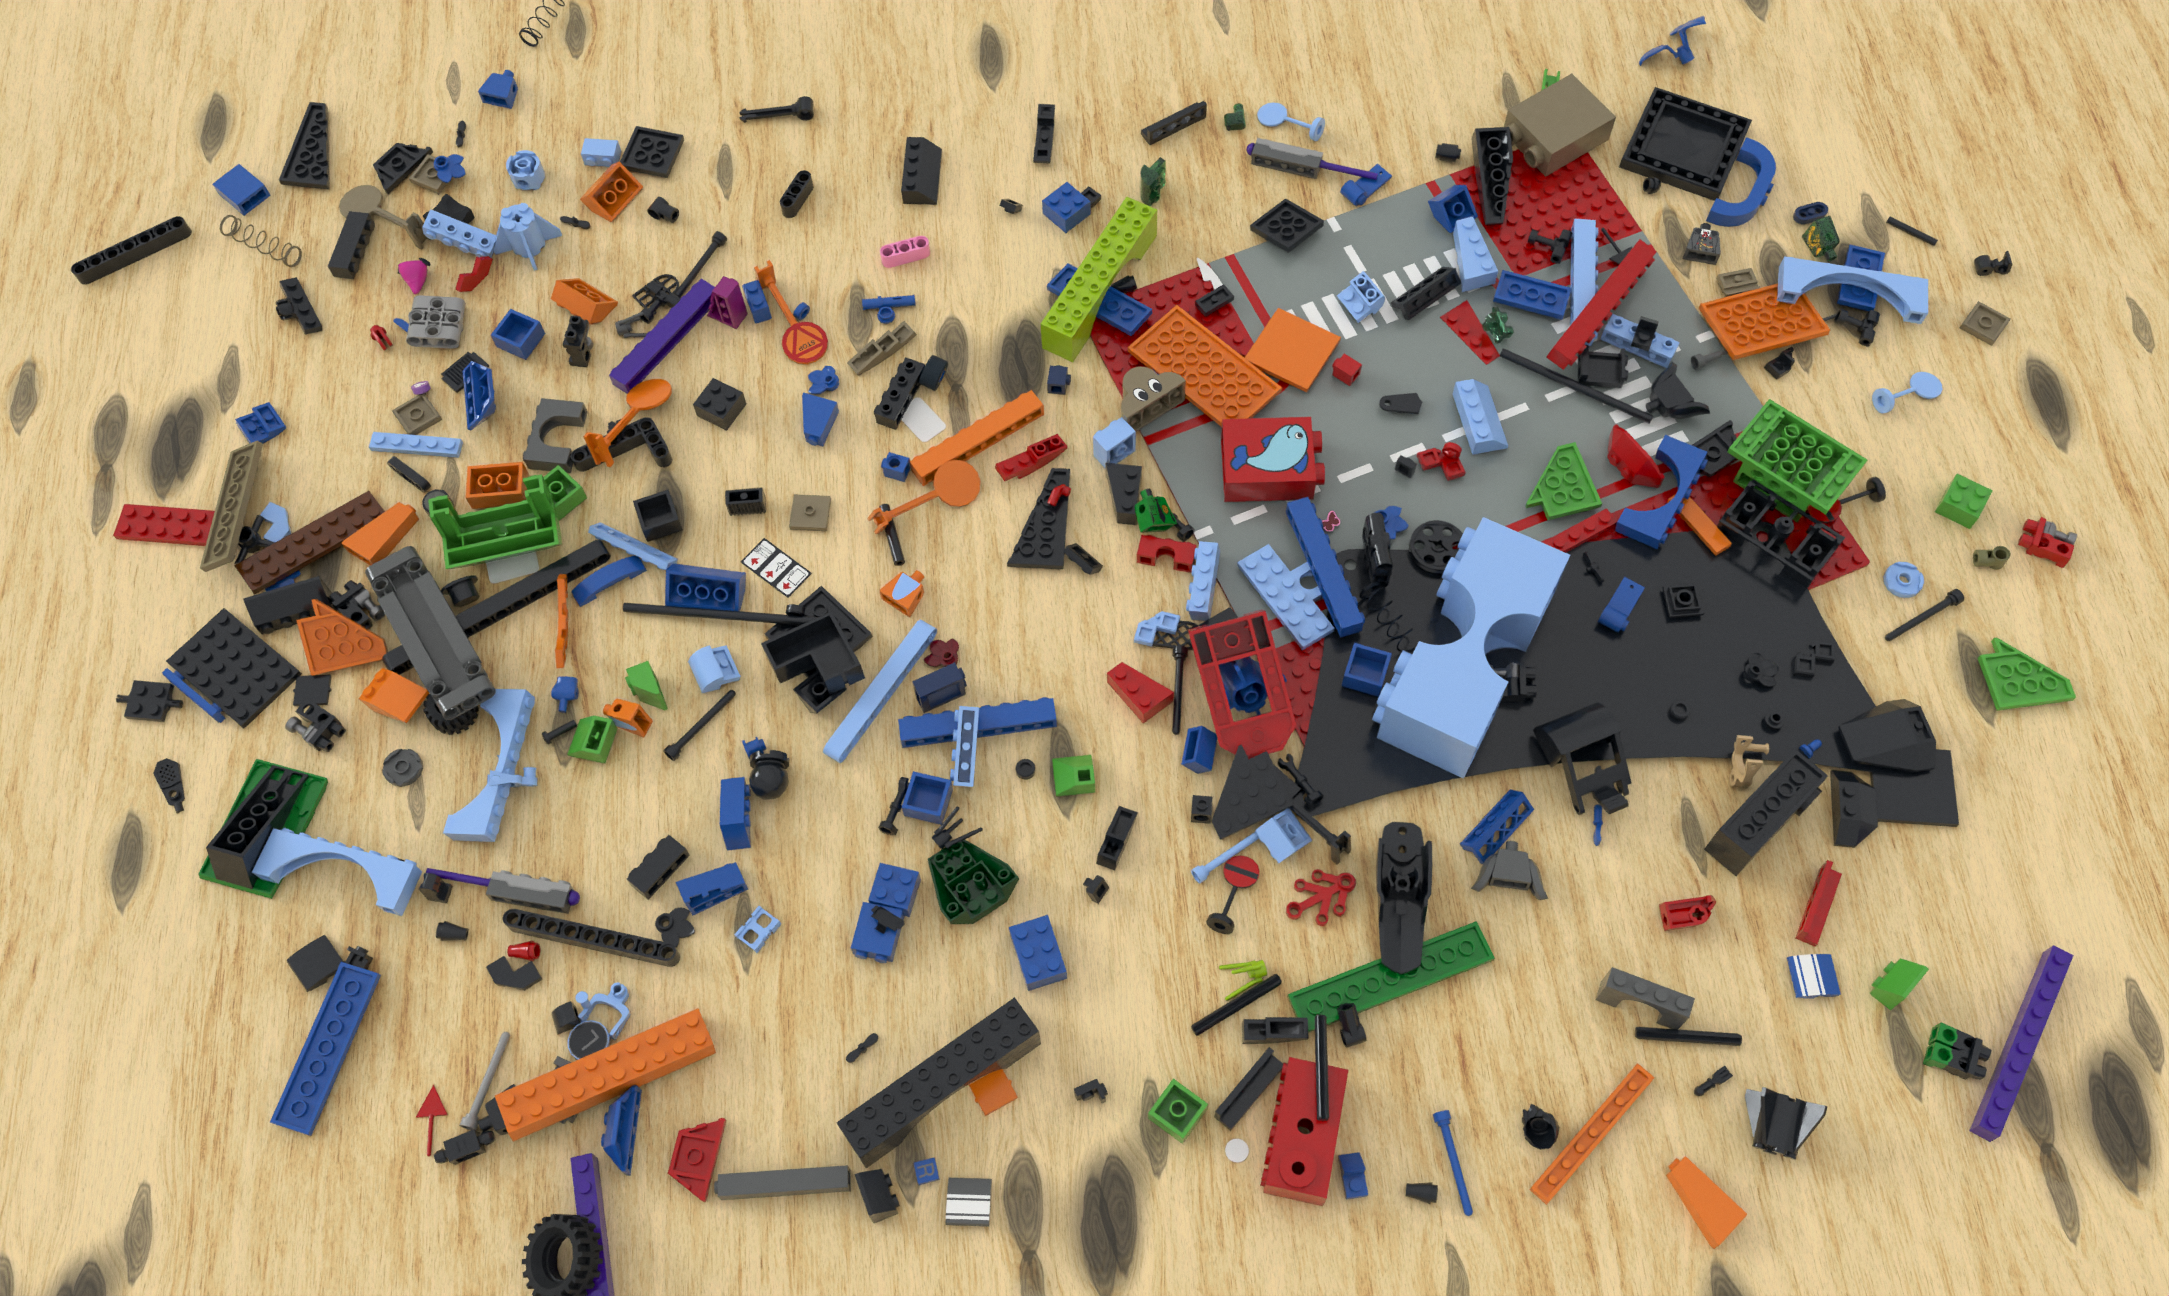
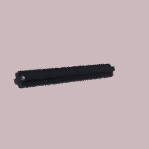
[1191,974,1282,1036]
[1314,1015,1329,1121]
[1635,1027,1742,1046]

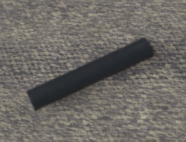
[879,504,905,566]

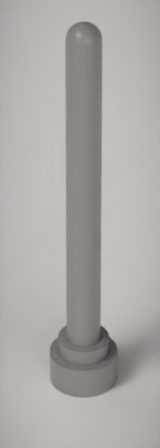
[459,1032,510,1131]

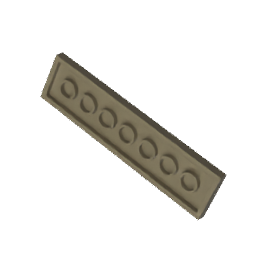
[200,440,263,572]

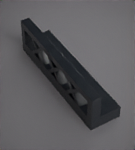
[1141,101,1207,145]
[1391,266,1461,320]
[1214,1047,1283,1131]

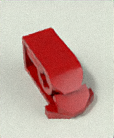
[1659,895,1716,931]

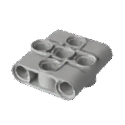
[406,295,466,349]

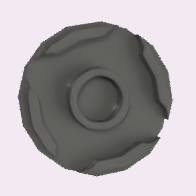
[382,749,423,787]

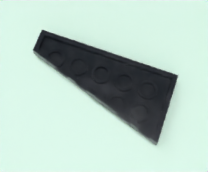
[1007,468,1070,569]

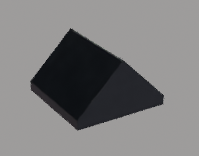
[793,671,847,714]

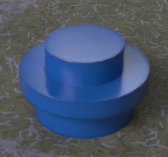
[877,307,895,324]

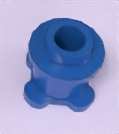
[742,737,767,759]

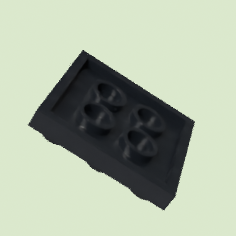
[620,126,684,178]
[1250,198,1324,253]

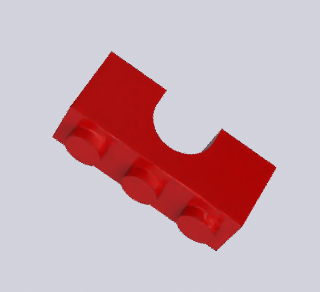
[1137,535,1197,573]

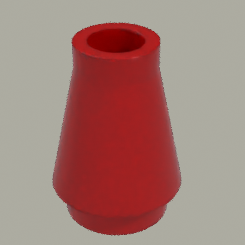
[507,940,541,961]

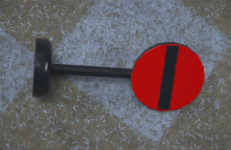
[1807,476,1886,523]
[1206,855,1260,934]

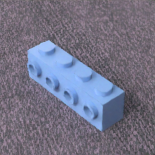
[422,209,496,258]
[1600,314,1680,368]
[1186,541,1220,621]
[950,706,979,787]

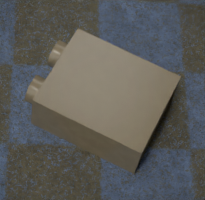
[1504,74,1616,177]

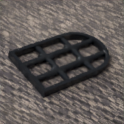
[632,274,679,309]

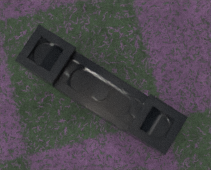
[1033,104,1055,163]

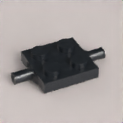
[116,680,183,722]

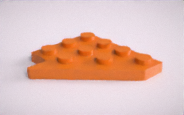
[296,599,388,676]

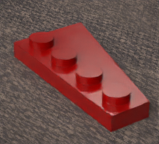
[1440,300,1500,365]

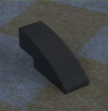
[1096,806,1138,870]
[1242,1017,1309,1044]

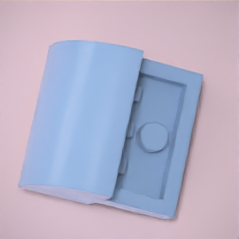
[1337,271,1385,323]
[688,645,741,693]

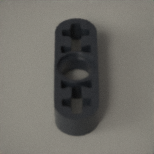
[387,456,431,493]

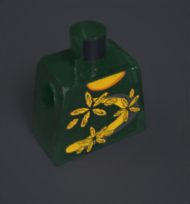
[1802,216,1840,262]

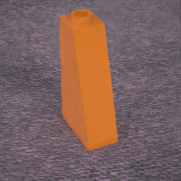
[342,502,419,566]
[1666,1156,1747,1249]

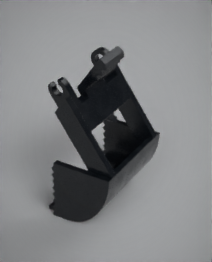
[1533,703,1632,815]

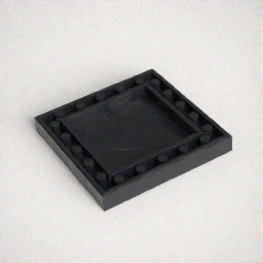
[1619,87,1752,201]

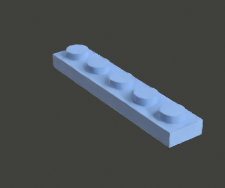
[369,432,463,458]
[588,522,678,570]

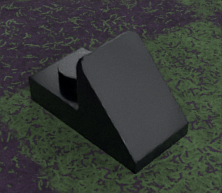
[1631,316,1659,351]

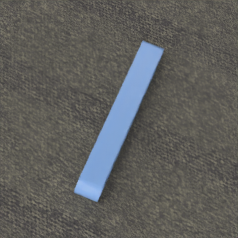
[823,619,937,763]

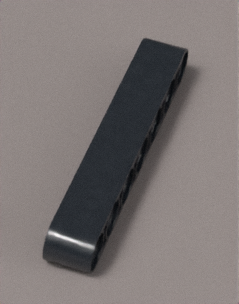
[71,216,192,285]

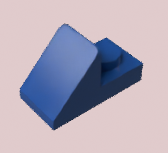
[1338,1152,1368,1200]

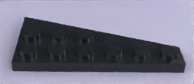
[279,102,330,189]

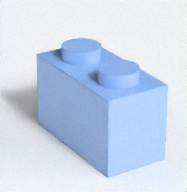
[581,138,622,167]

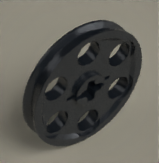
[1409,520,1463,574]

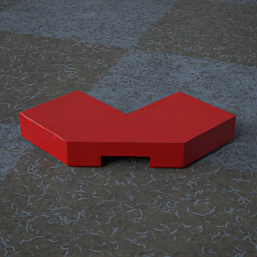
[455,256,493,292]
[1417,448,1466,481]

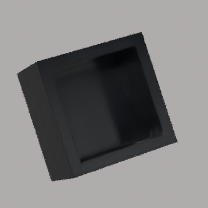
[693,378,747,431]
[633,489,683,542]

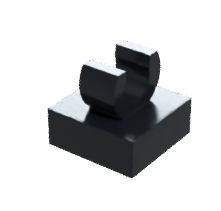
[1083,875,1109,904]

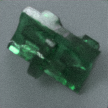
[1482,307,1514,343]

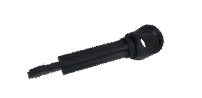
[739,96,814,122]

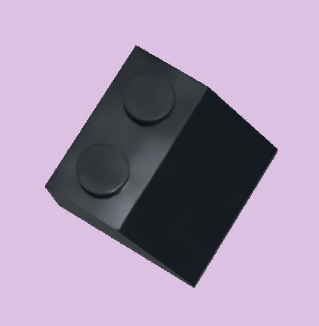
[855,1169,900,1223]

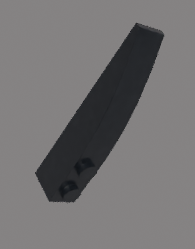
[1471,127,1513,225]

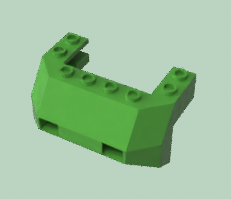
[428,474,562,569]

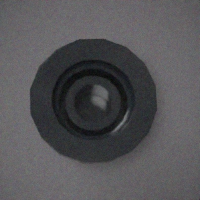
[441,575,480,607]

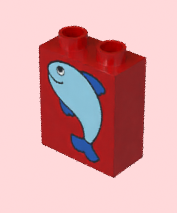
[1221,417,1325,502]

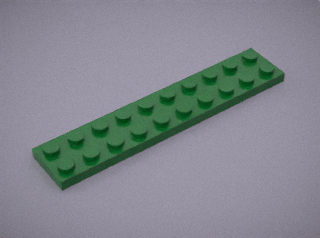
[1287,921,1495,1033]

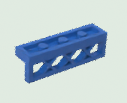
[1460,789,1534,864]

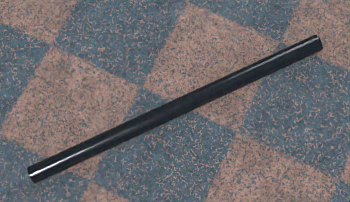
[1500,348,1653,424]

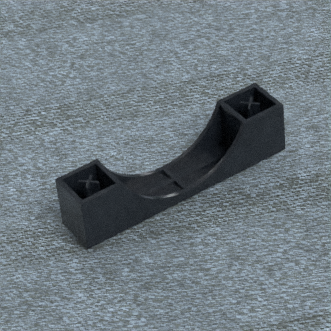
[836,997,1041,1168]

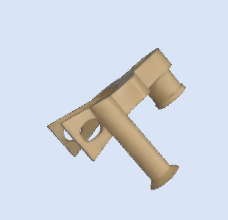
[1729,735,1769,787]

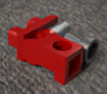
[2018,517,2077,568]

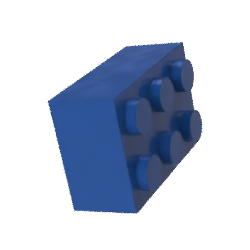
[1009,915,1067,991]

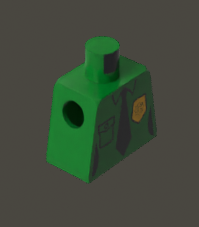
[1135,488,1177,533]

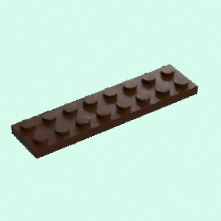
[234,491,385,595]

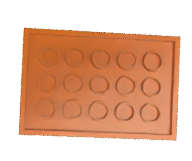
[1699,284,1830,360]

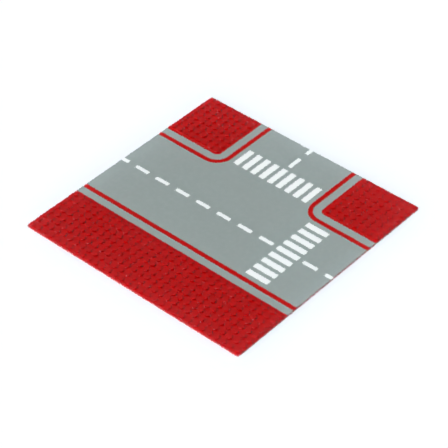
[1090,149,1870,746]

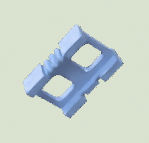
[734,906,781,953]

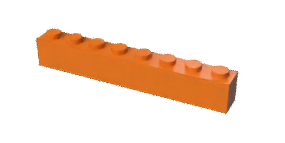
[910,390,1044,486]

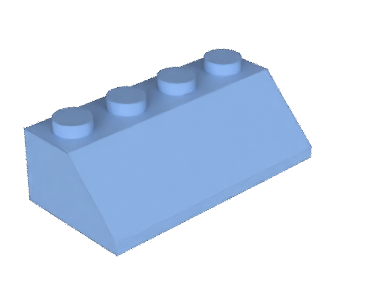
[1453,379,1508,455]

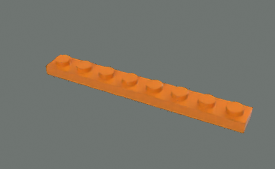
[1529,1063,1655,1205]

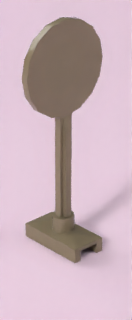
[339,185,431,250]

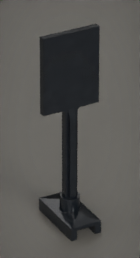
[1273,764,1351,865]

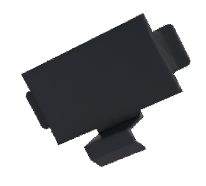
[871,905,905,934]

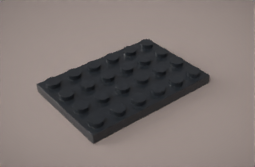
[166,608,302,729]

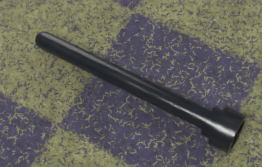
[675,231,727,298]
[1885,589,1964,641]
[1172,646,1188,735]
[663,690,736,761]

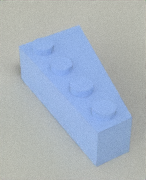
[1453,216,1498,292]

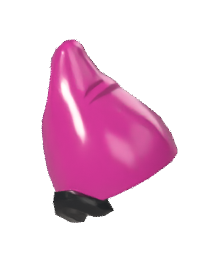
[397,258,431,294]

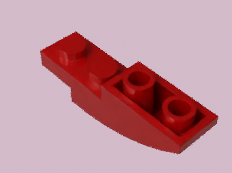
[995,434,1068,481]

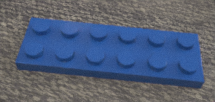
[1047,263,1152,336]

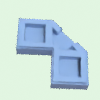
[260,502,291,542]
[1134,611,1180,647]

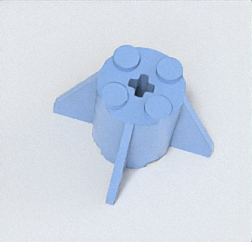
[494,203,562,271]

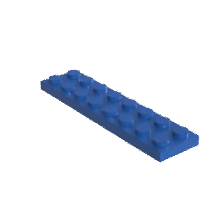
[270,962,381,1136]

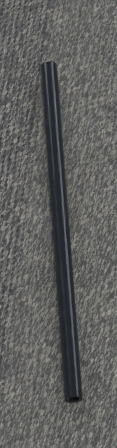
[623,603,818,625]

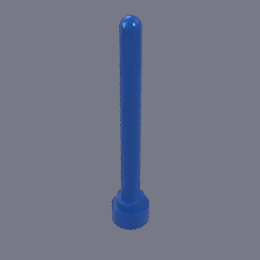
[1432,1110,1473,1216]

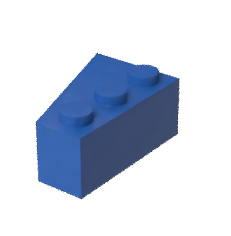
[720,777,751,851]
[676,862,748,916]

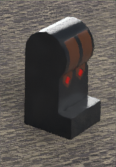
[419,873,453,903]

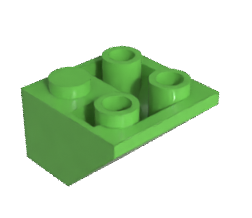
[1052,755,1095,797]

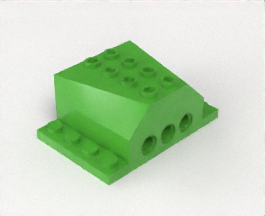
[1727,399,1868,523]

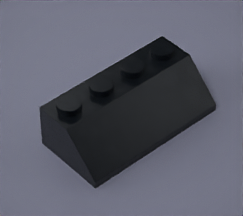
[901,137,942,205]
[243,576,335,634]

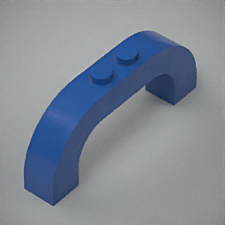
[1706,137,1776,227]

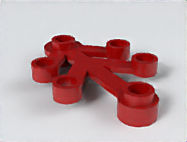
[1286,869,1356,926]

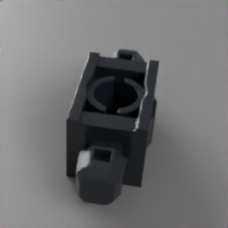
[434,1129,496,1165]

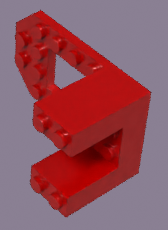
[1188,609,1297,759]

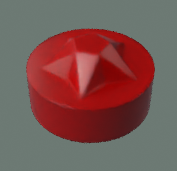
[1442,442,1462,459]

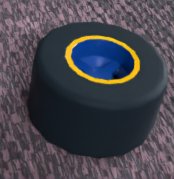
[919,355,948,391]

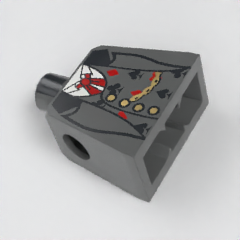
[1683,223,1721,265]

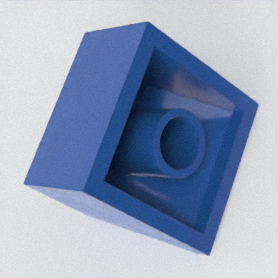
[1428,185,1478,233]

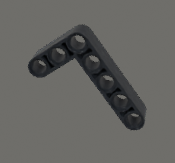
[571,417,672,472]

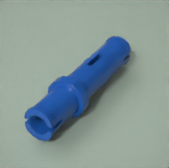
[862,294,916,310]

